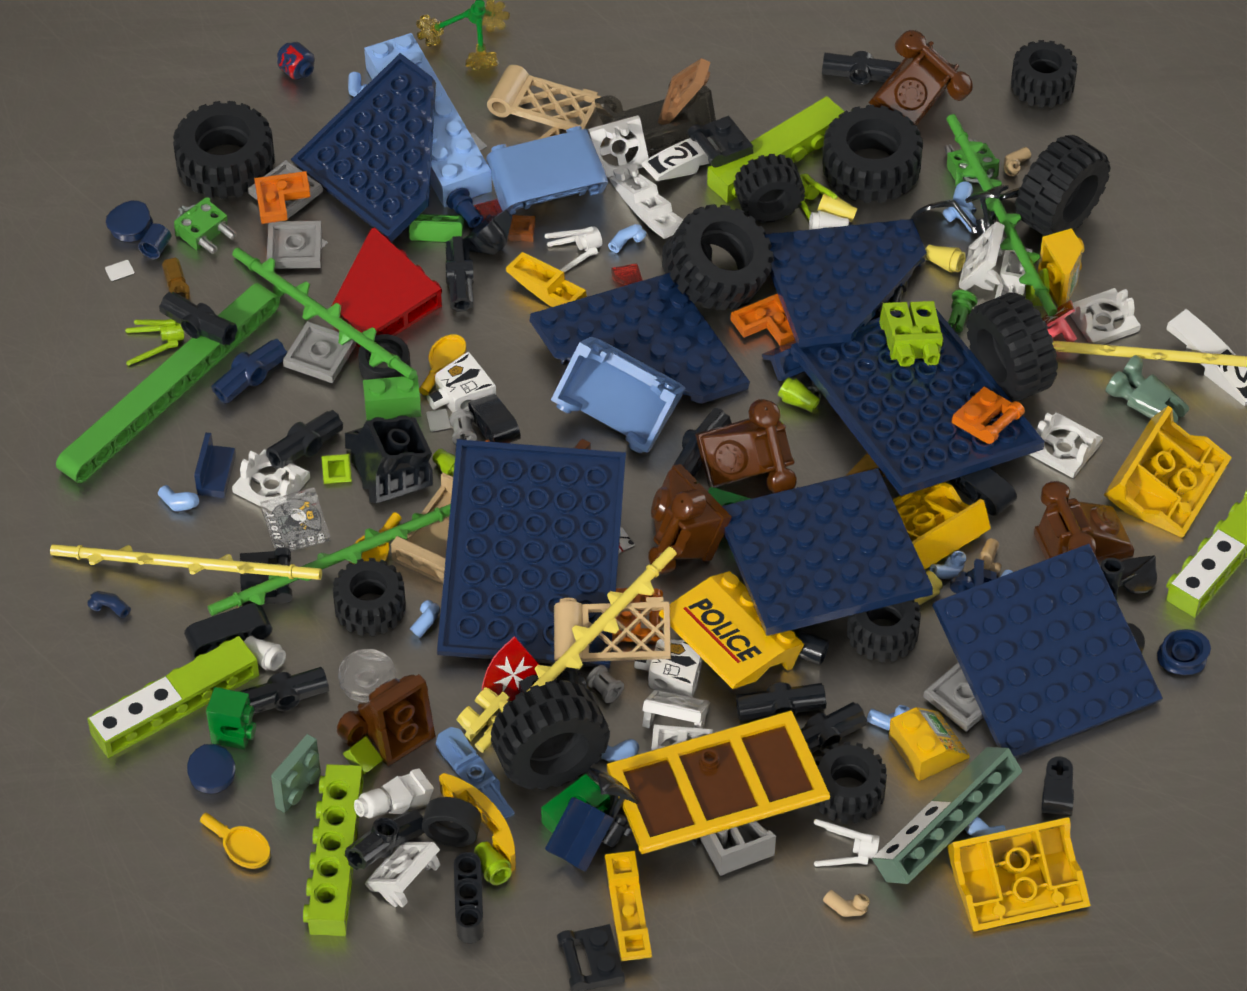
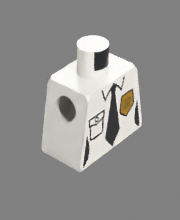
[427,352,496,413]
[634,639,704,697]

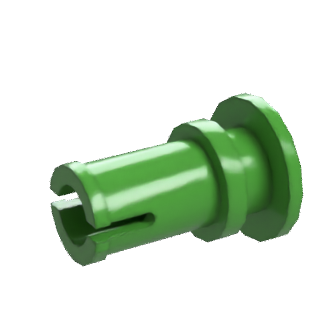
[948,290,978,333]

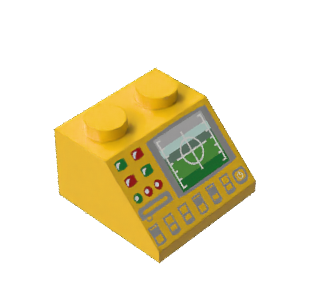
[1038,228,1084,307]
[889,707,970,781]

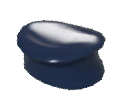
[106,200,153,242]
[1157,629,1211,675]
[187,744,236,794]

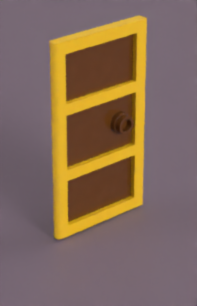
[607,711,830,854]

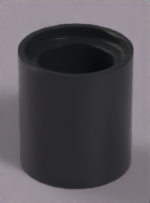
[798,631,829,665]

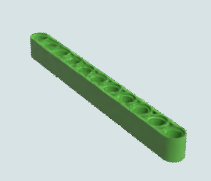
[56,283,280,483]

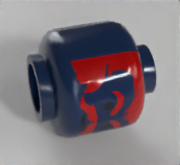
[277,42,315,80]

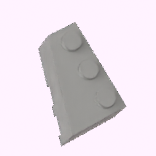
[700,821,776,876]

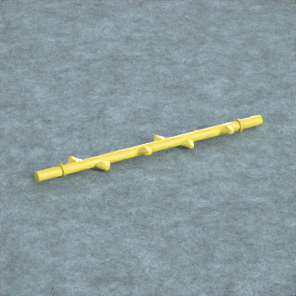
[1053,341,1247,367]
[50,544,322,580]
[475,547,677,753]

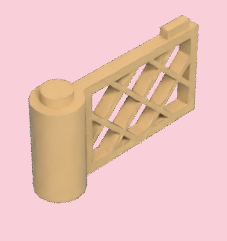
[487,65,601,130]
[554,597,671,662]

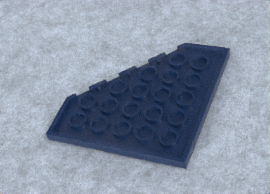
[291,53,436,242]
[764,219,927,347]
[529,272,750,404]

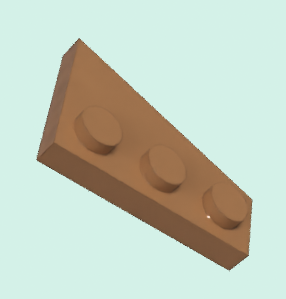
[658,58,711,127]

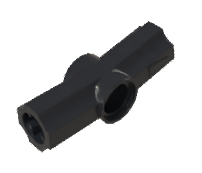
[445,236,474,312]
[159,292,238,345]
[674,408,732,477]
[345,810,424,870]

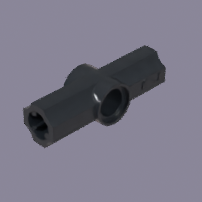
[822,51,901,85]
[266,410,343,469]
[238,667,329,714]
[736,682,827,721]
[800,702,867,754]

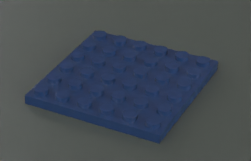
[722,468,933,636]
[932,544,1163,758]

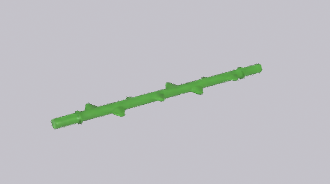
[946,114,1058,316]
[232,248,417,380]
[207,504,451,616]

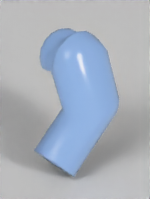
[158,485,199,511]
[601,739,639,762]

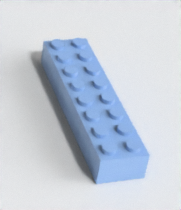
[364,33,492,207]

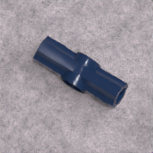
[211,339,287,404]

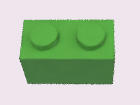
[363,375,421,420]

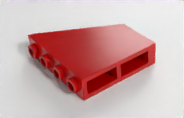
[331,227,442,348]

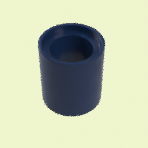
[138,223,172,259]

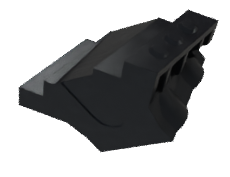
[345,415,433,503]

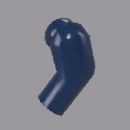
[87,591,131,618]

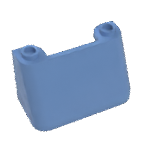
[486,126,608,215]
[551,337,685,453]

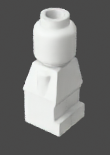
[354,768,434,819]

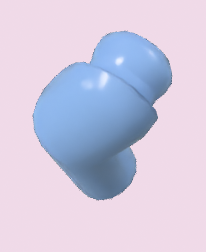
[348,72,367,97]
[953,181,977,214]
[943,205,977,232]
[608,224,646,253]
[929,551,967,580]
[410,600,440,638]
[867,705,910,730]
[965,816,1006,838]

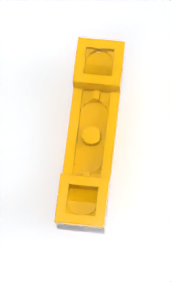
[439,773,516,871]
[605,851,652,961]

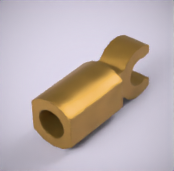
[162,257,190,299]

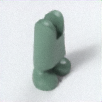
[1106,355,1189,424]

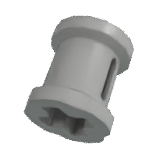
[449,410,477,445]
[586,665,624,703]

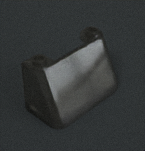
[595,81,716,162]

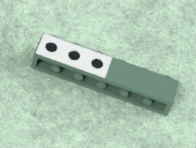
[872,747,1023,884]

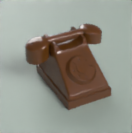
[868,30,973,126]
[695,399,797,493]
[648,464,732,574]
[1034,481,1134,565]
[337,674,436,767]

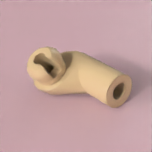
[1003,147,1031,177]
[981,538,1002,578]
[823,890,870,917]

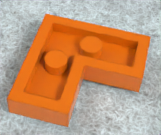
[254,171,311,224]
[730,293,795,346]

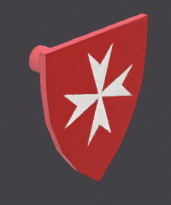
[1042,300,1078,342]
[482,636,539,701]

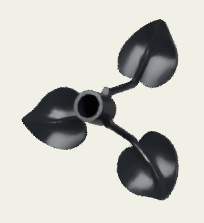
[910,185,1019,237]
[1101,555,1157,653]
[588,767,697,848]

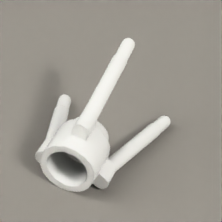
[544,226,602,273]
[814,819,880,867]

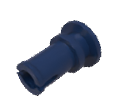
[446,188,484,228]

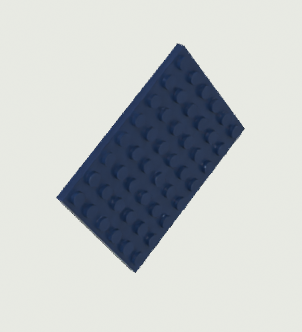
[790,309,1045,496]
[437,439,626,668]

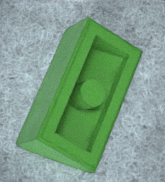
[409,214,464,242]

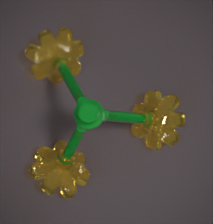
[416,0,510,70]

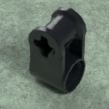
[1042,756,1074,815]

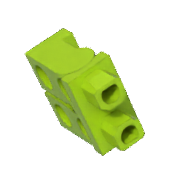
[879,301,943,366]

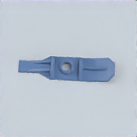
[435,727,515,820]

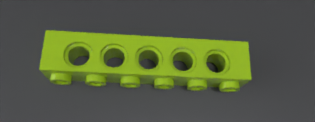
[303,764,364,936]

